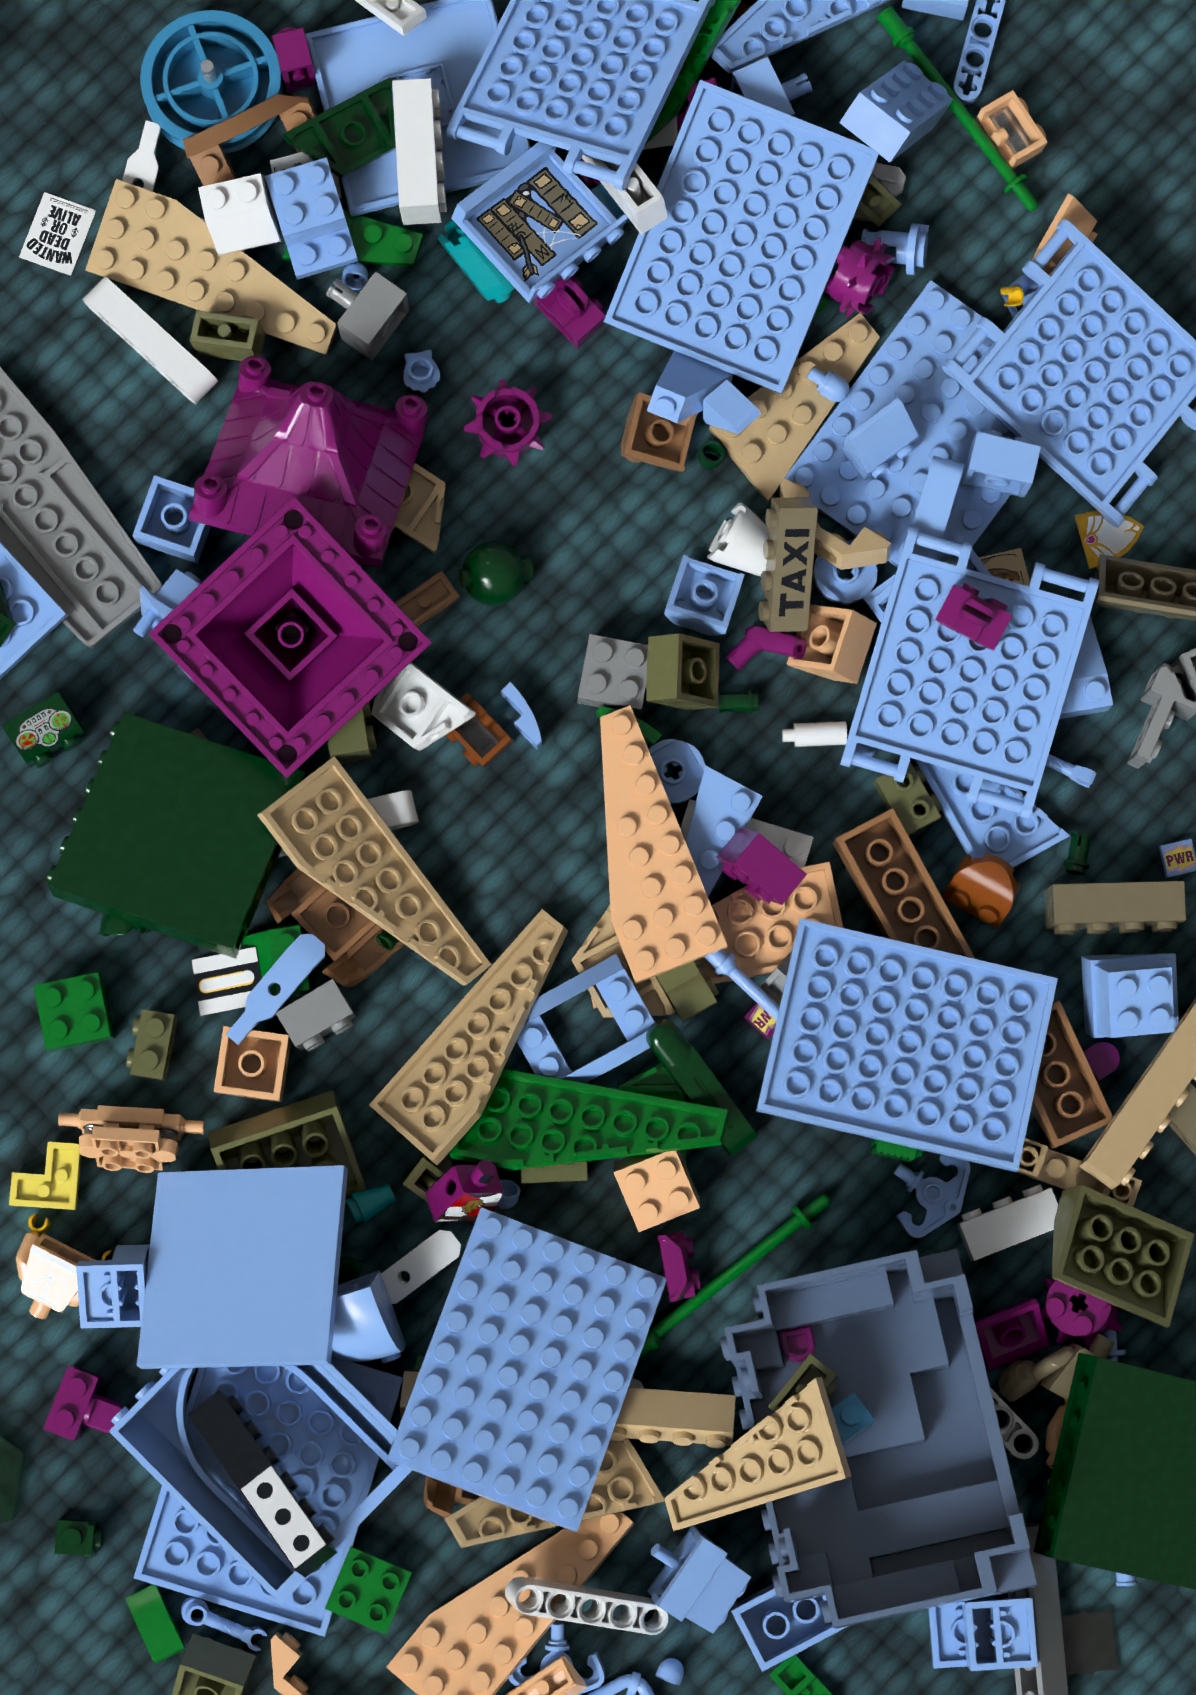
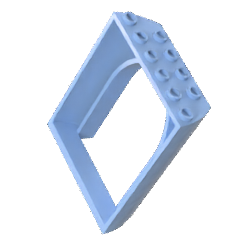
[109,1364,412,1605]

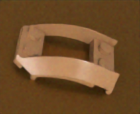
[183,93,317,186]

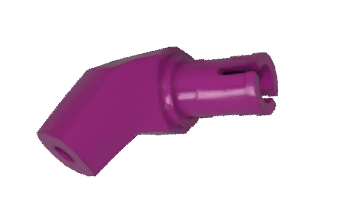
[725,625,807,671]

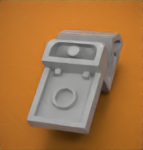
[1127,648,1196,769]

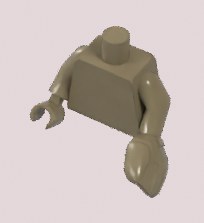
[998,1333,1115,1402]

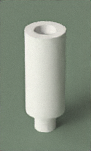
[782,721,847,747]

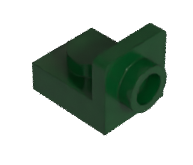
[54,1519,103,1558]

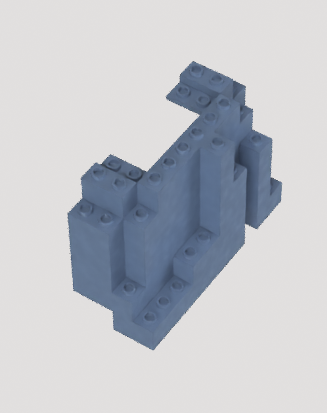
[720,1249,1037,1629]

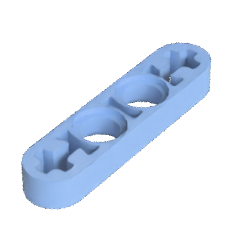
[952,0,1005,105]

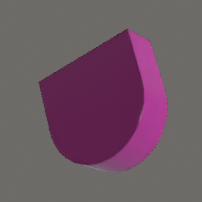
[1083,1042,1120,1081]
[779,1325,816,1363]

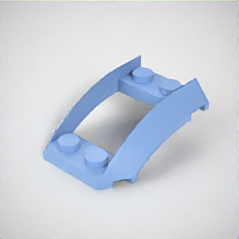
[517,953,655,1083]

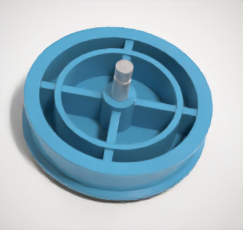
[140,10,283,155]

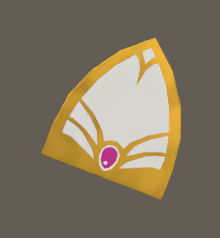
[1074,511,1145,569]

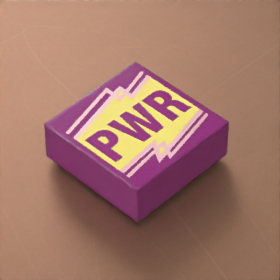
[744,1003,776,1040]

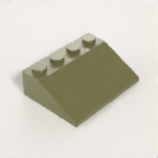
[208,1090,367,1197]
[1052,1184,1194,1328]

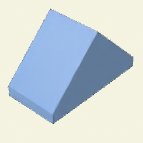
[703,379,761,434]

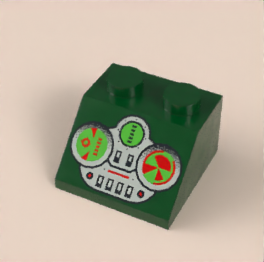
[1,692,87,768]

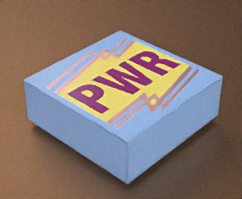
[1158,839,1196,878]

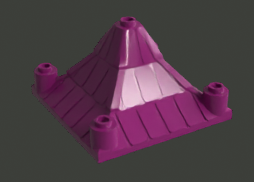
[189,356,429,568]
[148,496,432,778]

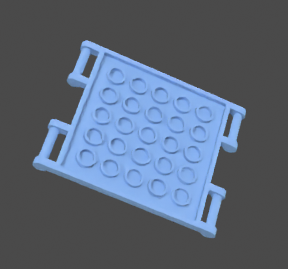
[446,0,716,191]
[942,219,1196,528]
[840,526,1099,819]

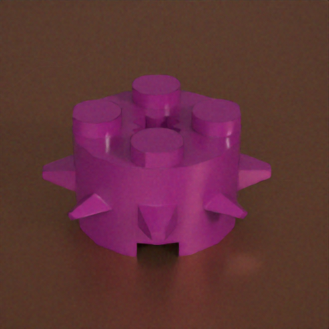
[824,237,895,318]
[464,379,552,466]
[1040,1278,1122,1348]

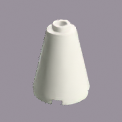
[707,503,769,577]

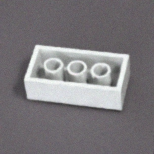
[392,78,447,225]

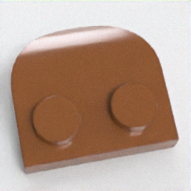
[941,854,1020,929]

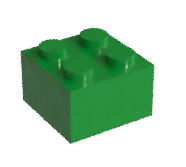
[33,972,116,1052]

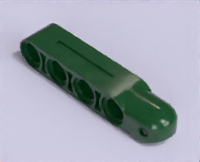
[646,1019,758,1157]

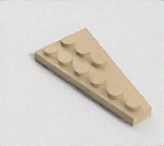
[664,1376,852,1531]

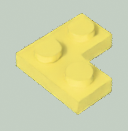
[9,1142,81,1210]

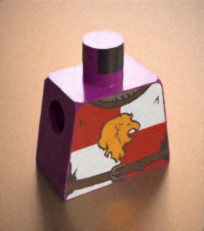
[425,1160,503,1222]

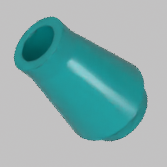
[345,1183,396,1224]

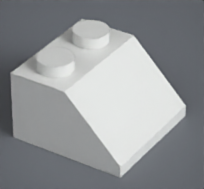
[198,173,281,255]

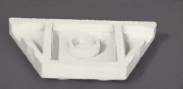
[371,662,476,751]

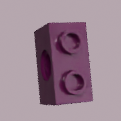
[272,27,317,93]

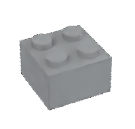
[577,634,648,715]
[276,979,357,1052]

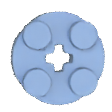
[813,540,878,606]
[649,739,705,804]

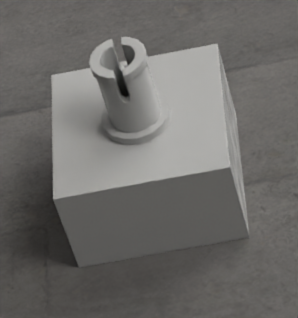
[326,271,410,361]

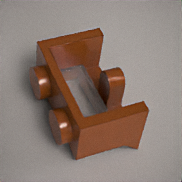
[445,693,515,768]

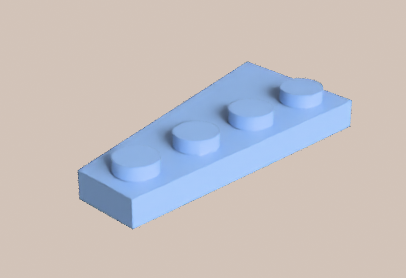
[686,765,763,897]

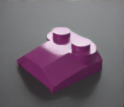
[657,1231,701,1302]

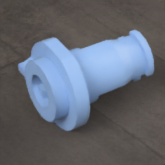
[861,223,929,275]

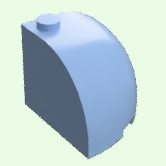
[331,1270,406,1363]

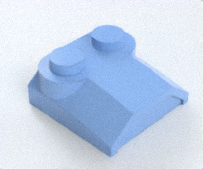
[664,555,745,636]

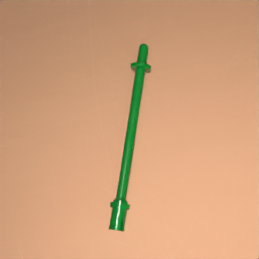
[877,6,1038,211]
[638,1194,830,1360]

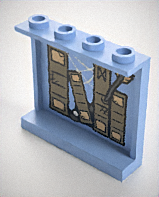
[451,142,628,303]

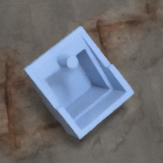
[133,569,202,682]
[1081,953,1179,1038]
[647,1525,751,1634]

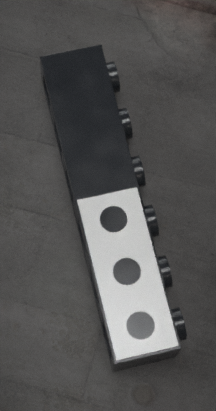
[187,1390,338,1578]

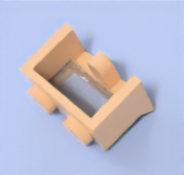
[975,90,1048,170]

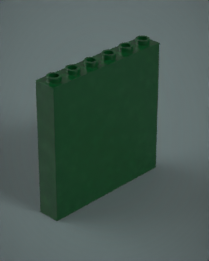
[47,712,307,959]
[1034,1353,1196,1590]

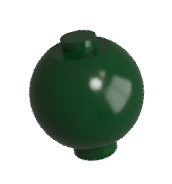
[459,541,533,606]

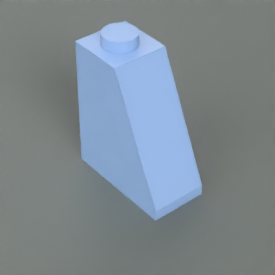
[647,351,734,423]

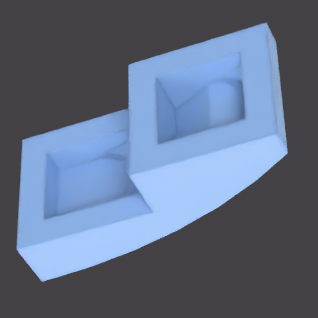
[501,682,542,750]

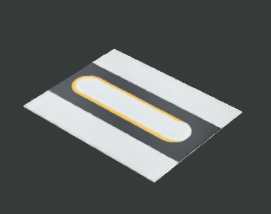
[192,947,261,1016]

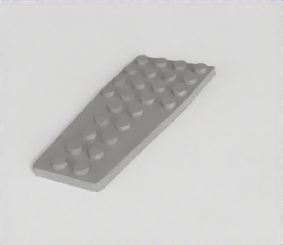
[0,367,163,648]

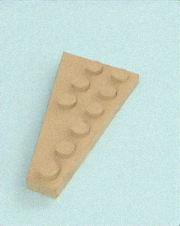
[709,313,880,504]
[445,1438,665,1548]

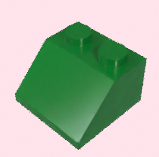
[240,925,312,996]

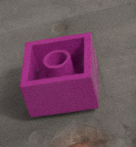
[716,828,807,905]

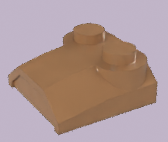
[621,392,698,472]

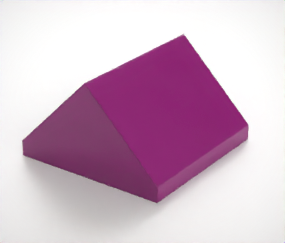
[974,1298,1049,1370]

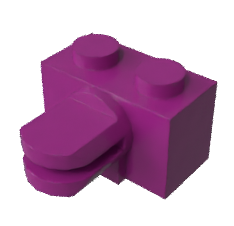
[534,275,606,350]
[934,582,1013,651]
[43,1365,124,1441]

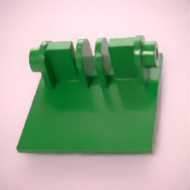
[325,1546,412,1635]

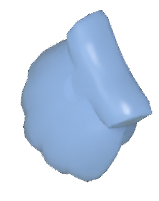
[403,350,440,393]

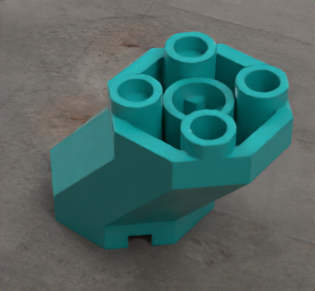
[437,219,515,303]

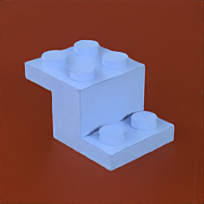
[265,157,358,280]
[76,1244,150,1328]
[928,1595,1038,1671]

